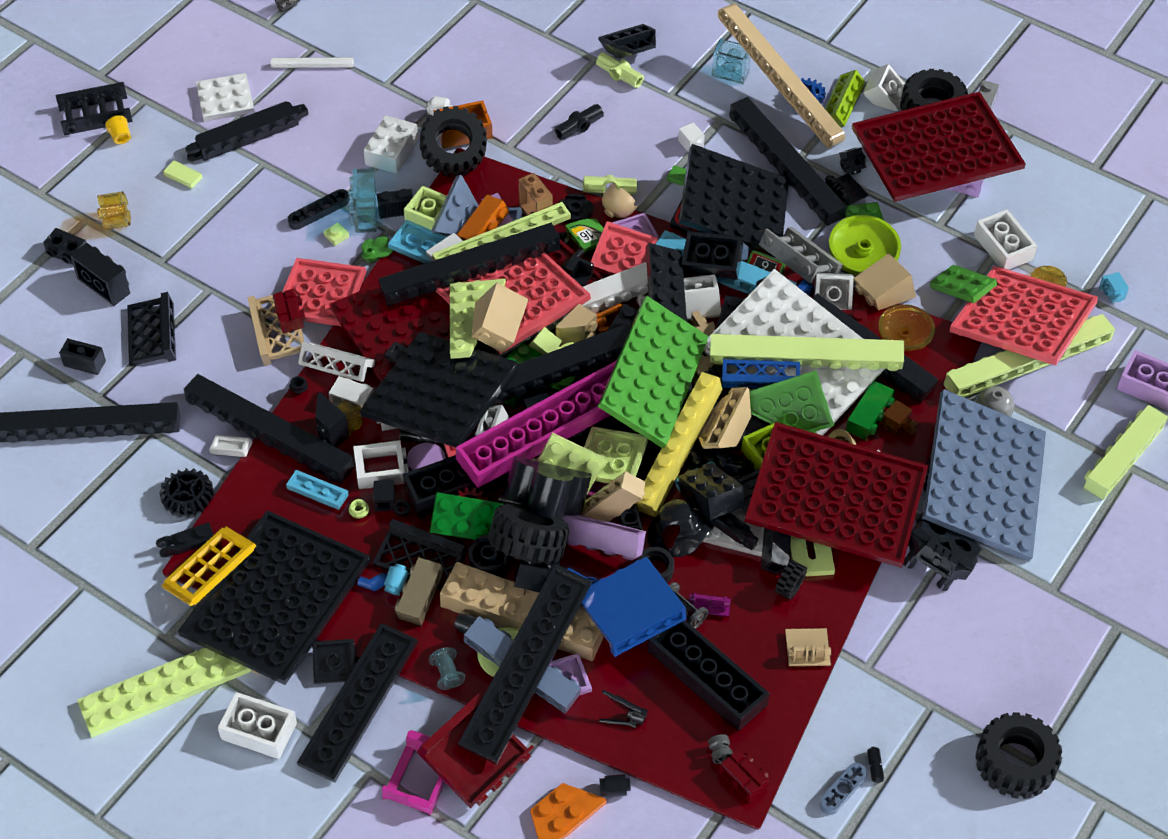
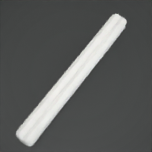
[271,57,354,68]

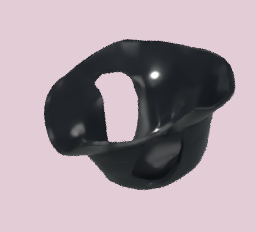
[647,499,714,557]

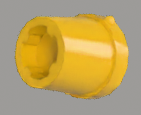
[105,116,131,144]

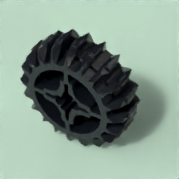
[159,468,214,518]

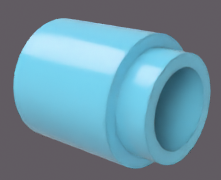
[384,564,409,595]

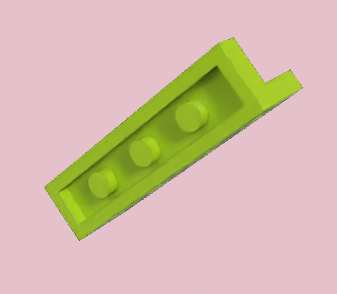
[825,70,865,128]

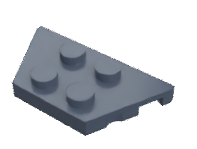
[431,175,479,236]

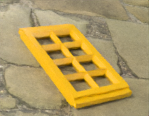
[161,527,256,606]

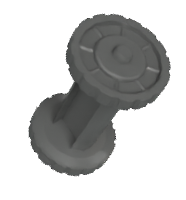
[669,582,708,629]

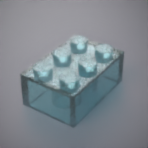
[349,168,377,233]

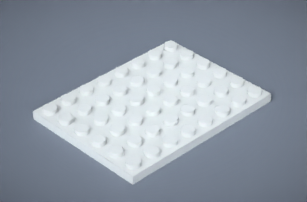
[703,269,884,435]

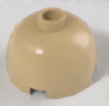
[602,184,638,218]

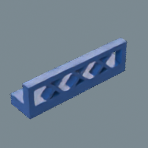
[722,359,800,389]

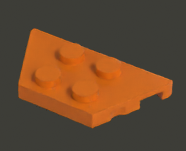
[530,783,606,839]

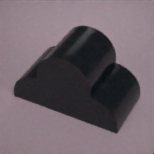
[504,456,592,519]

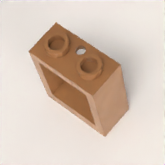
[519,173,553,216]

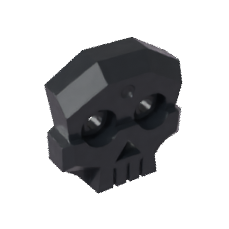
[903,512,982,591]

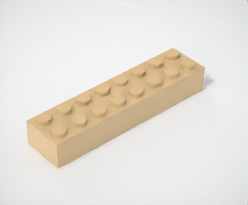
[440,562,604,661]

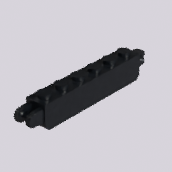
[185,101,309,162]

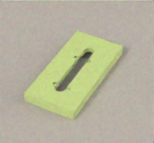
[790,536,835,576]

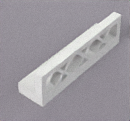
[298,342,375,382]

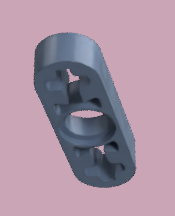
[820,763,867,815]

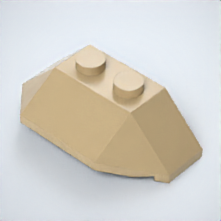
[698,387,751,449]

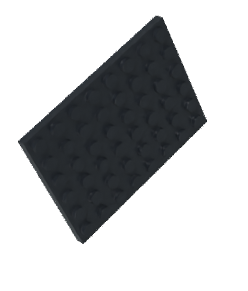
[178,510,371,685]

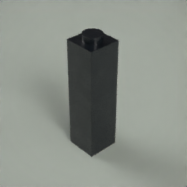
[761,528,791,575]

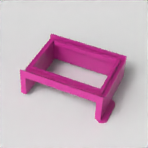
[382,730,445,816]

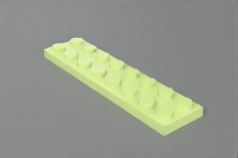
[77,648,251,738]

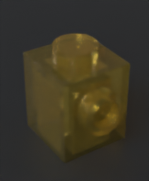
[337,400,363,435]

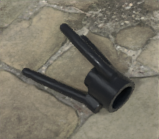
[599,690,648,728]

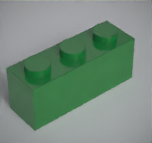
[846,381,895,441]

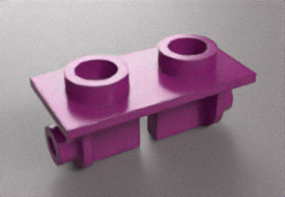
[689,592,731,617]

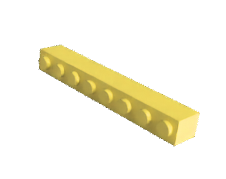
[636,372,722,517]

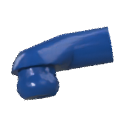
[357,573,387,591]

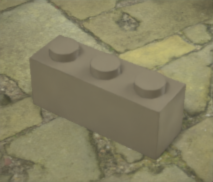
[395,557,443,626]

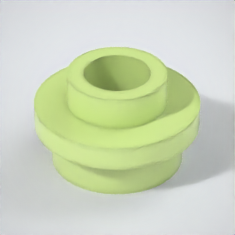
[349,499,369,519]

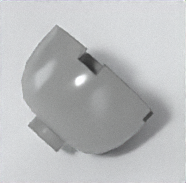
[976,386,1014,417]

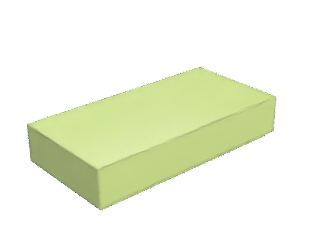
[163,160,203,189]

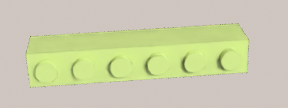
[1084,405,1168,500]

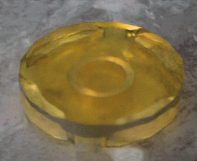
[1031,266,1067,287]

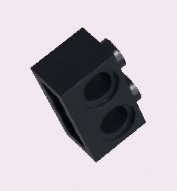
[43,228,87,265]

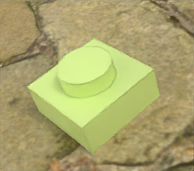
[324,222,349,246]

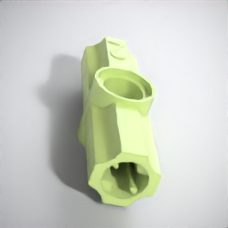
[596,52,644,88]
[583,175,637,195]

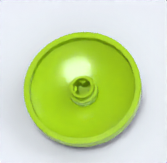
[828,215,901,276]

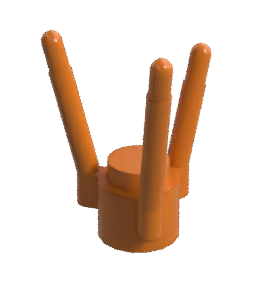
[597,304,624,333]

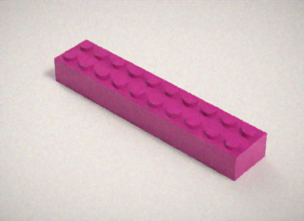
[456,360,617,488]

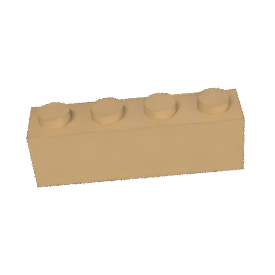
[580,471,645,522]

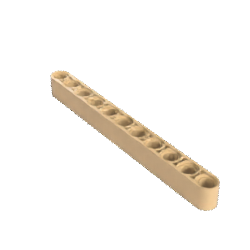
[718,3,845,148]

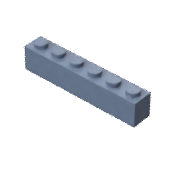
[464,616,581,714]

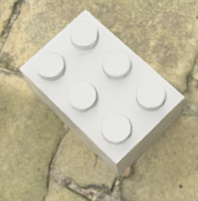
[364,115,418,174]
[974,209,1037,270]
[218,692,297,759]

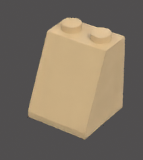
[854,254,916,310]
[471,282,528,353]

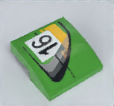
[565,219,604,253]

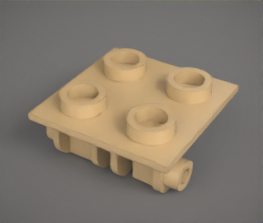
[785,628,831,666]

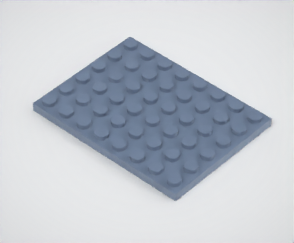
[922,389,1046,562]

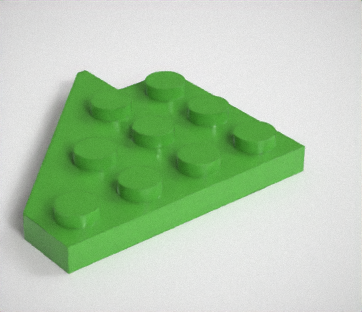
[749,370,834,434]

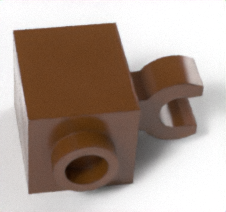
[881,400,919,436]

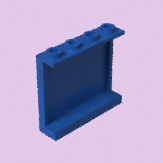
[581,557,686,657]

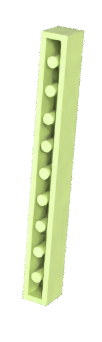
[943,314,1116,398]
[710,334,904,371]

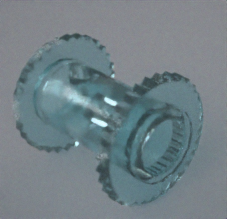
[428,647,465,690]

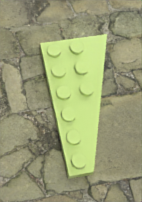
[450,279,506,359]

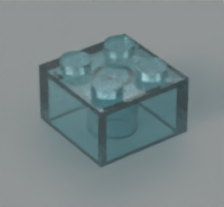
[712,38,751,85]

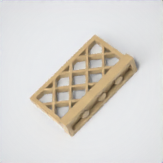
[247,295,305,366]

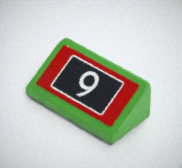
[747,250,785,275]

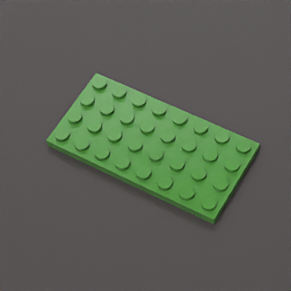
[597,296,709,448]

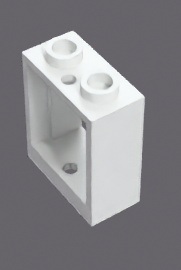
[354,440,408,489]

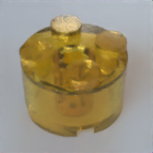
[97,191,131,230]

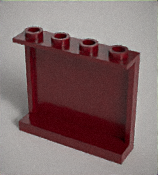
[416,692,534,809]

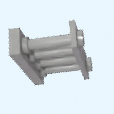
[759,227,843,283]

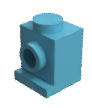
[1099,272,1129,303]

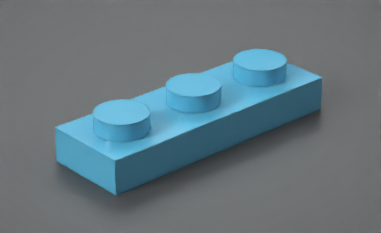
[286,470,348,510]

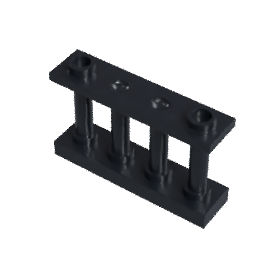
[55,82,133,135]

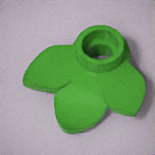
[361,236,393,263]

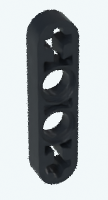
[288,189,350,230]

